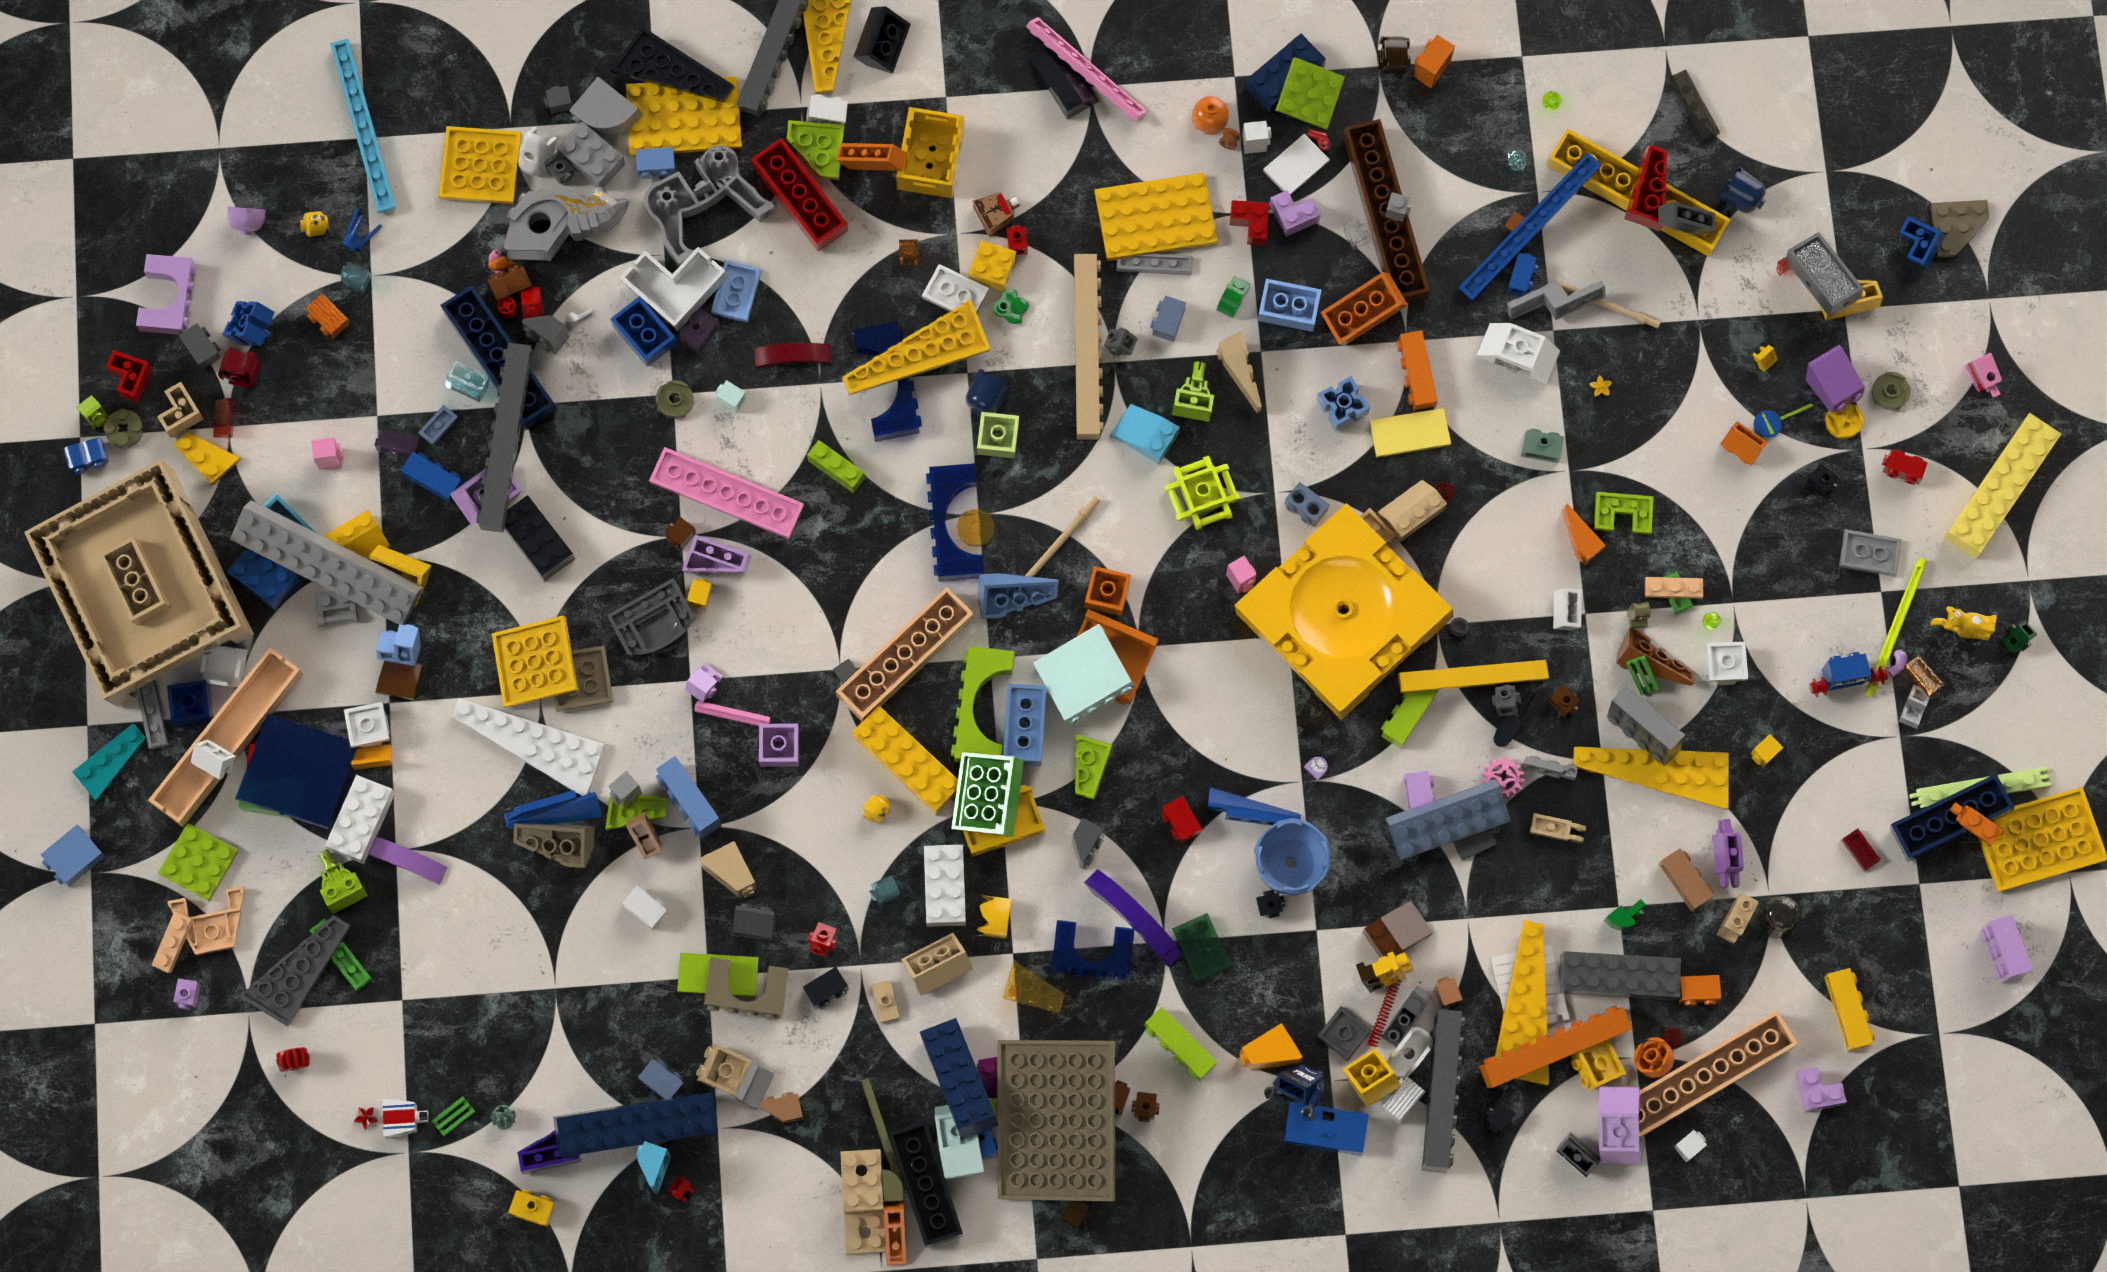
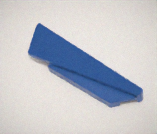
[1207,788,1301,826]
[504,790,602,829]

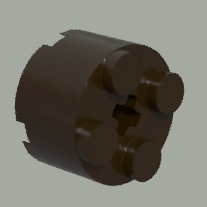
[1377,36,1411,74]

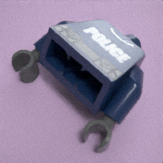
[1264,1065,1324,1121]

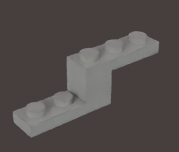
[1507,281,1606,320]

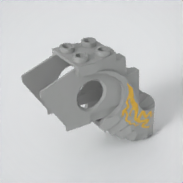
[503,184,630,262]

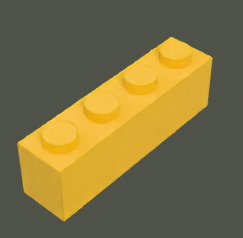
[1824,968,1875,1052]

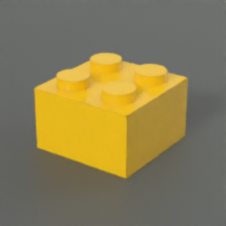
[969,240,1016,292]
[1343,1048,1400,1107]

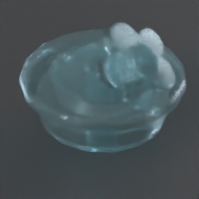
[1507,149,1527,171]

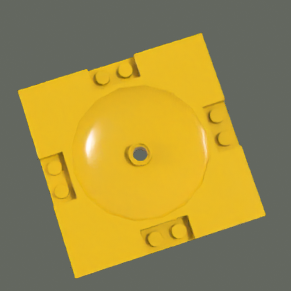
[1234,503,1453,720]

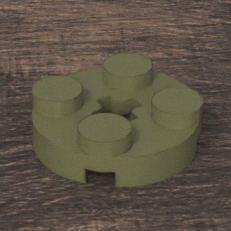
[1872,372,1911,410]
[656,380,694,418]
[104,409,143,448]

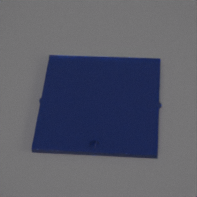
[235,714,358,829]

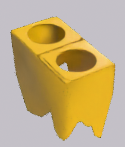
[976,895,1011,939]

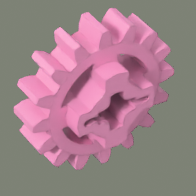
[1482,757,1524,799]

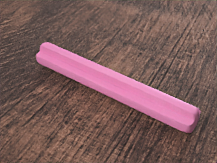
[695,701,770,726]

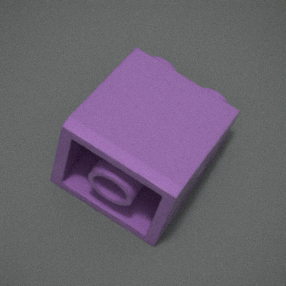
[1806,345,1865,414]

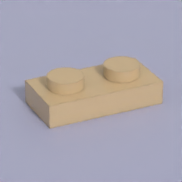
[1360,508,1396,545]

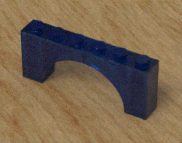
[853,322,922,442]
[926,463,984,582]

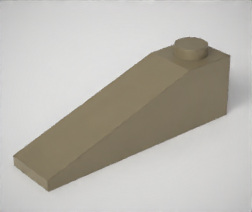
[513,823,595,868]

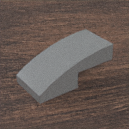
[1899,684,1931,729]

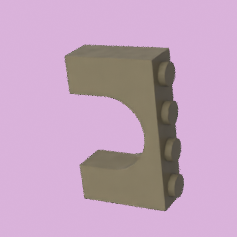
[703,958,789,1020]

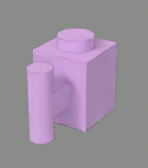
[685,663,724,703]

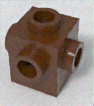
[1131,1092,1160,1122]

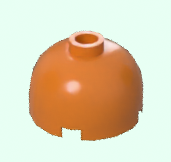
[1192,96,1229,135]
[1633,1037,1674,1078]

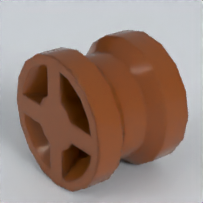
[1219,128,1241,150]

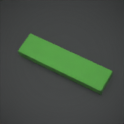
[309,919,373,991]

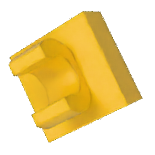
[1753,345,1778,372]

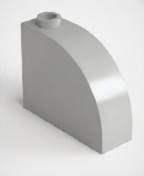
[569,77,643,135]

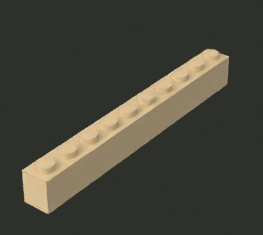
[1074,254,1103,440]

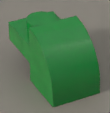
[1216,276,1251,318]
[1604,899,1646,930]

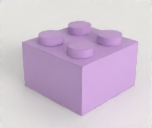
[759,724,799,767]

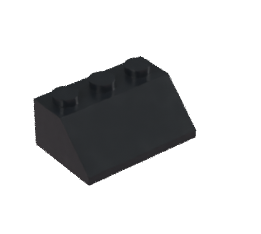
[853,6,911,73]

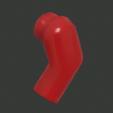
[1307,129,1331,151]

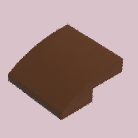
[375,661,424,700]

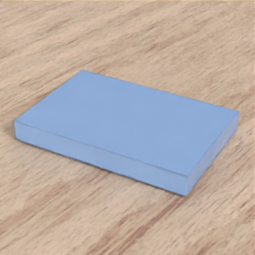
[711,260,762,323]

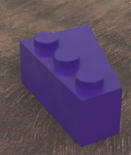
[517,1130,582,1175]

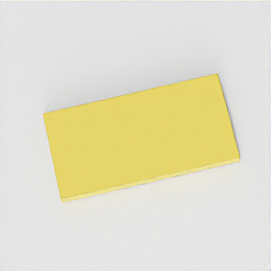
[1369,408,1451,458]

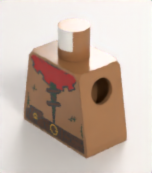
[973,192,1020,237]

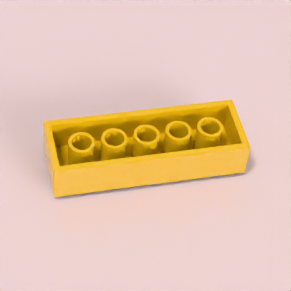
[852,705,958,815]

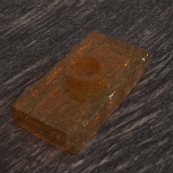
[1904,655,1944,697]

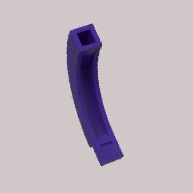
[1084,869,1182,967]

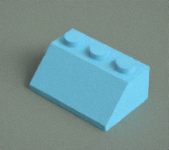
[636,1141,671,1194]

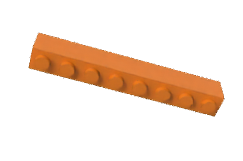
[1479,1005,1632,1088]

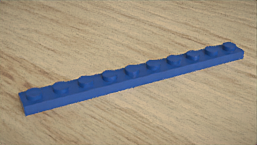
[1459,153,1602,301]

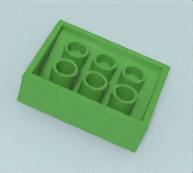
[951,752,1024,837]

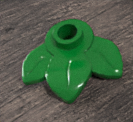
[993,289,1030,324]

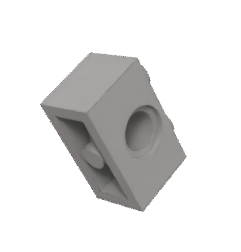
[609,771,642,808]

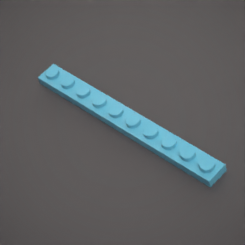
[330,39,396,214]

